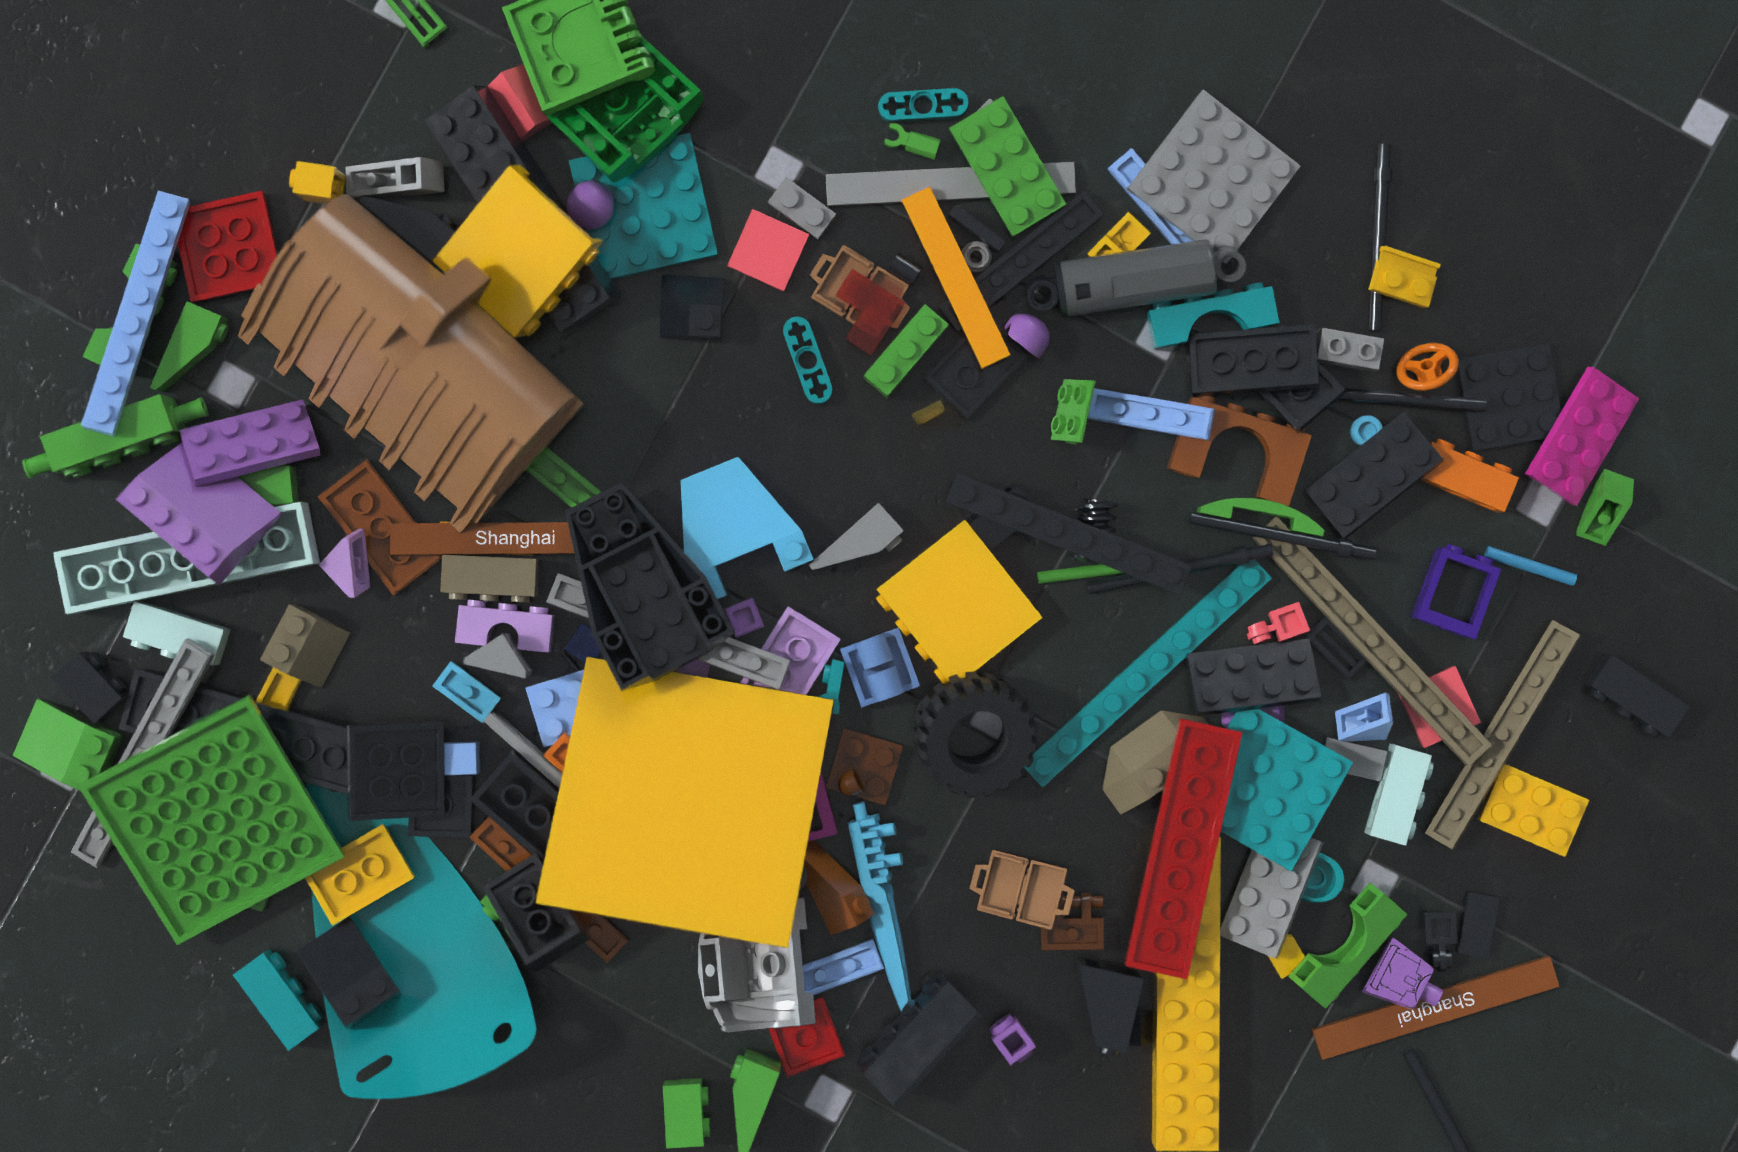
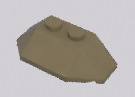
[1102,710,1209,815]

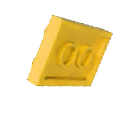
[1477,764,1589,857]
[305,823,415,926]

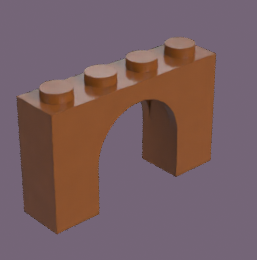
[1167,396,1312,506]

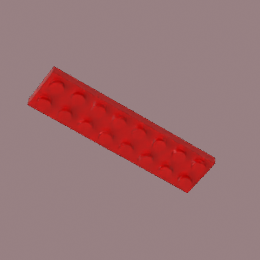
[1125,718,1243,980]

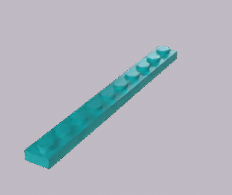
[1024,560,1272,788]

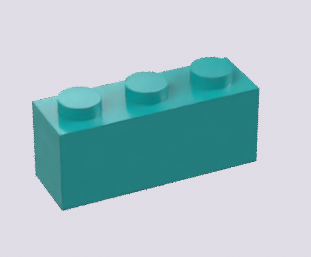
[233,949,325,1051]

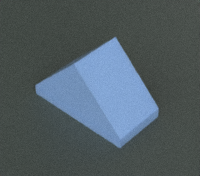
[1335,693,1393,742]

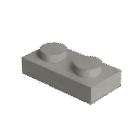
[768,177,836,240]

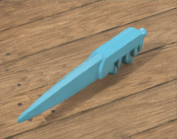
[847,802,911,1012]

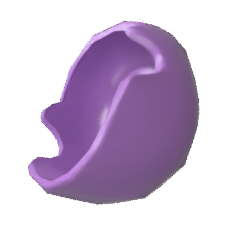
[567,179,614,230]
[1004,313,1050,359]

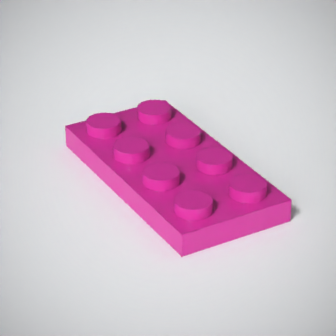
[1525,366,1639,506]

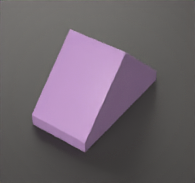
[319,528,370,598]

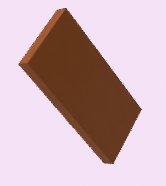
[318,459,442,596]

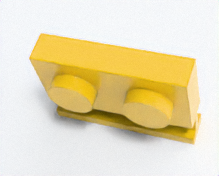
[1368,246,1441,308]

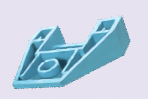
[681,457,814,599]

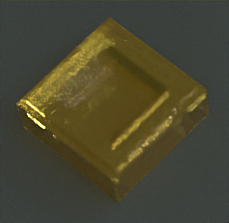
[912,400,945,426]

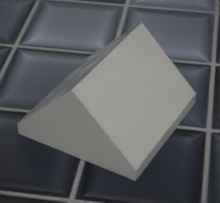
[463,633,533,678]

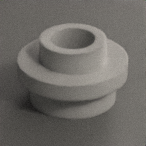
[962,241,992,273]

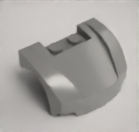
[698,898,816,1032]

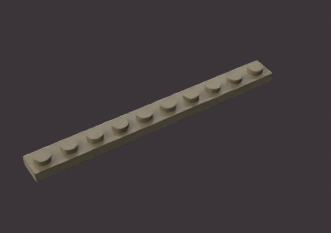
[1253,516,1492,766]

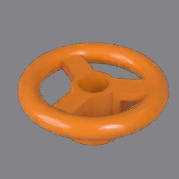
[1396,343,1459,391]

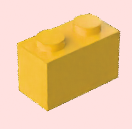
[289,161,346,204]

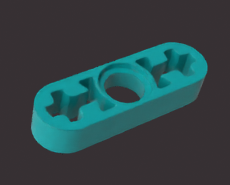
[878,88,968,123]
[783,317,832,404]

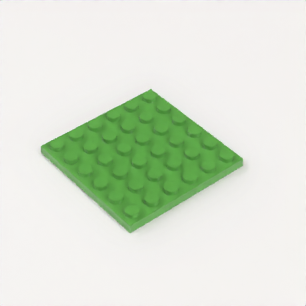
[79,695,345,945]

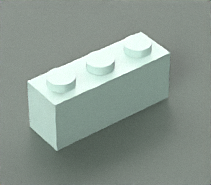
[123,601,231,669]
[1364,743,1434,846]

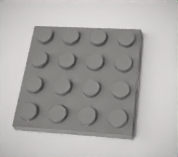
[1126,89,1300,265]

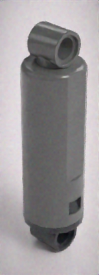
[1026,239,1246,318]

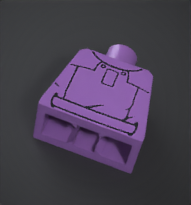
[1362,938,1444,1009]

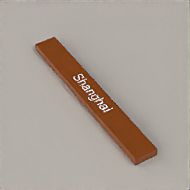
[390,522,575,555]
[1312,955,1560,1060]

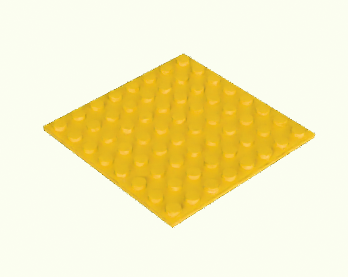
[536,657,834,948]

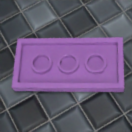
[179,399,320,487]

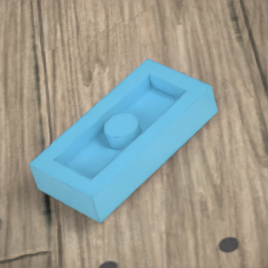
[433,661,502,723]

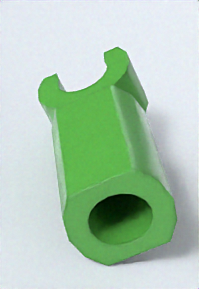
[884,123,941,160]

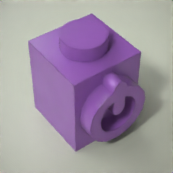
[989,1014,1036,1065]

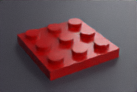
[178,191,278,303]

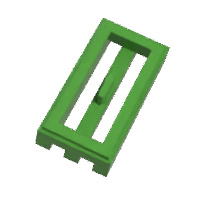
[385,0,448,48]

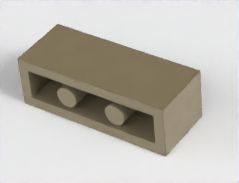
[440,555,540,602]

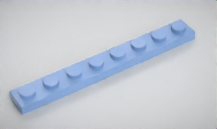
[81,191,190,437]

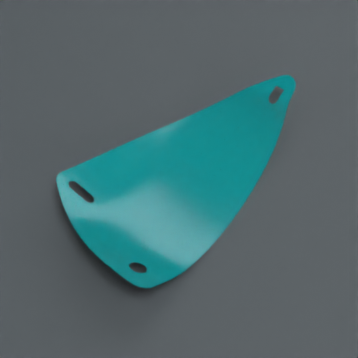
[306,783,536,1099]

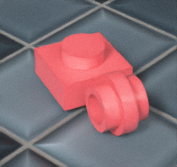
[1247,602,1310,645]

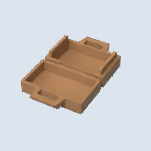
[810,245,910,338]
[970,850,1075,930]

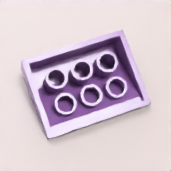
[116,443,283,586]

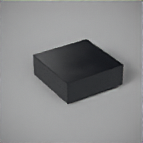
[1129,1011,1153,1047]

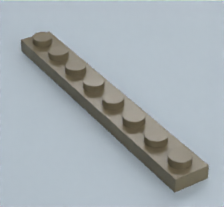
[1425,620,1581,850]

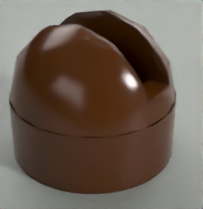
[838,769,864,796]

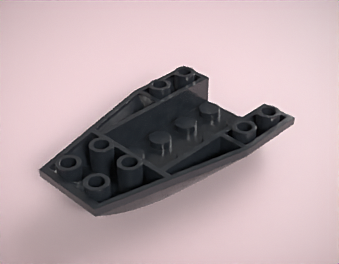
[565,482,735,691]

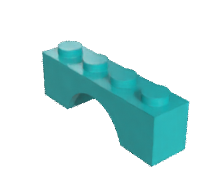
[1146,283,1279,350]

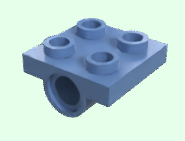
[840,627,920,707]

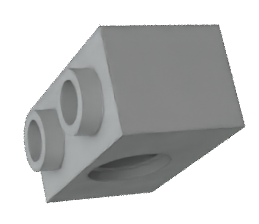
[1316,328,1384,372]

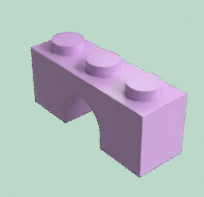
[455,600,556,653]

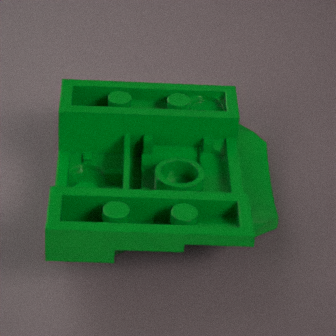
[548,36,704,183]

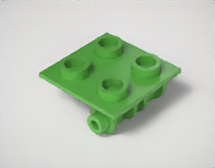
[1051,379,1095,445]

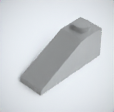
[345,157,445,198]
[809,503,903,570]

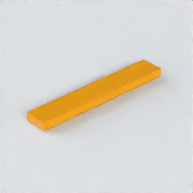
[902,187,1010,369]

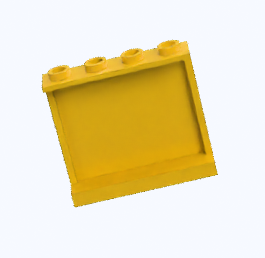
[433,165,603,338]
[876,520,1043,685]

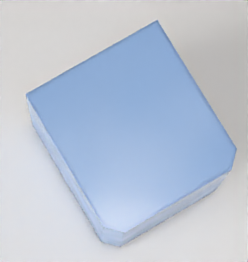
[444,741,481,775]

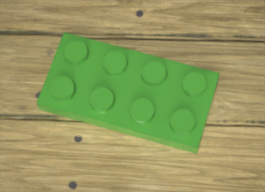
[949,96,1066,237]

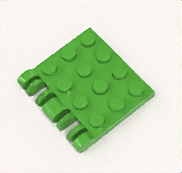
[502,0,655,117]

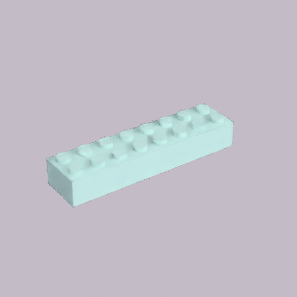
[53,502,320,614]

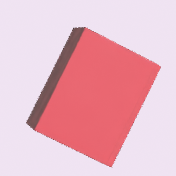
[487,64,552,142]

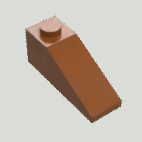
[803,840,875,935]

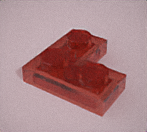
[835,269,905,355]

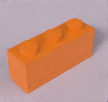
[1420,439,1519,513]

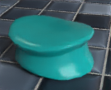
[1301,853,1344,903]

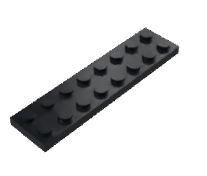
[119,669,348,794]

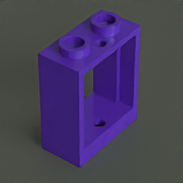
[1411,544,1501,640]

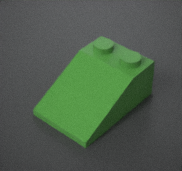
[13,698,124,791]
[730,1048,781,1152]

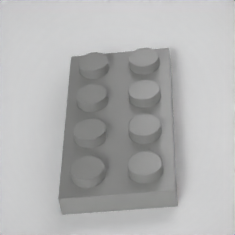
[1220,838,1323,959]

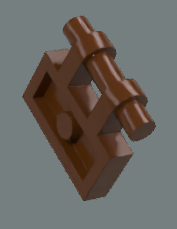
[1041,893,1104,950]

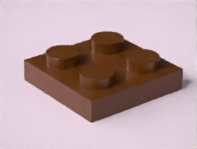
[826,728,903,806]

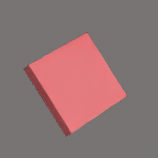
[727,209,809,292]
[1398,666,1481,748]

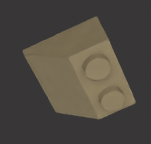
[260,604,351,688]

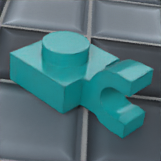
[819,659,845,714]

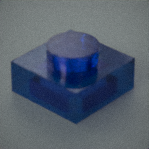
[565,623,601,663]

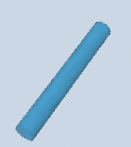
[1484,546,1577,586]

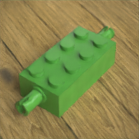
[22,394,209,479]

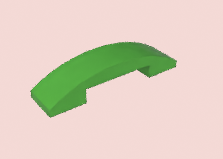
[1197,498,1324,537]

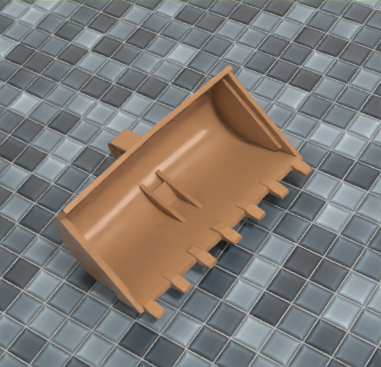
[238,194,584,533]

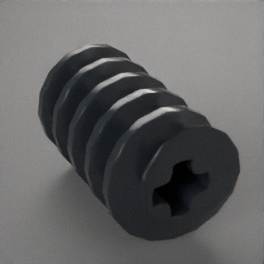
[1073,498,1118,563]

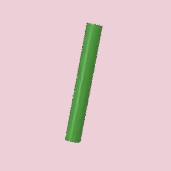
[1037,564,1123,584]

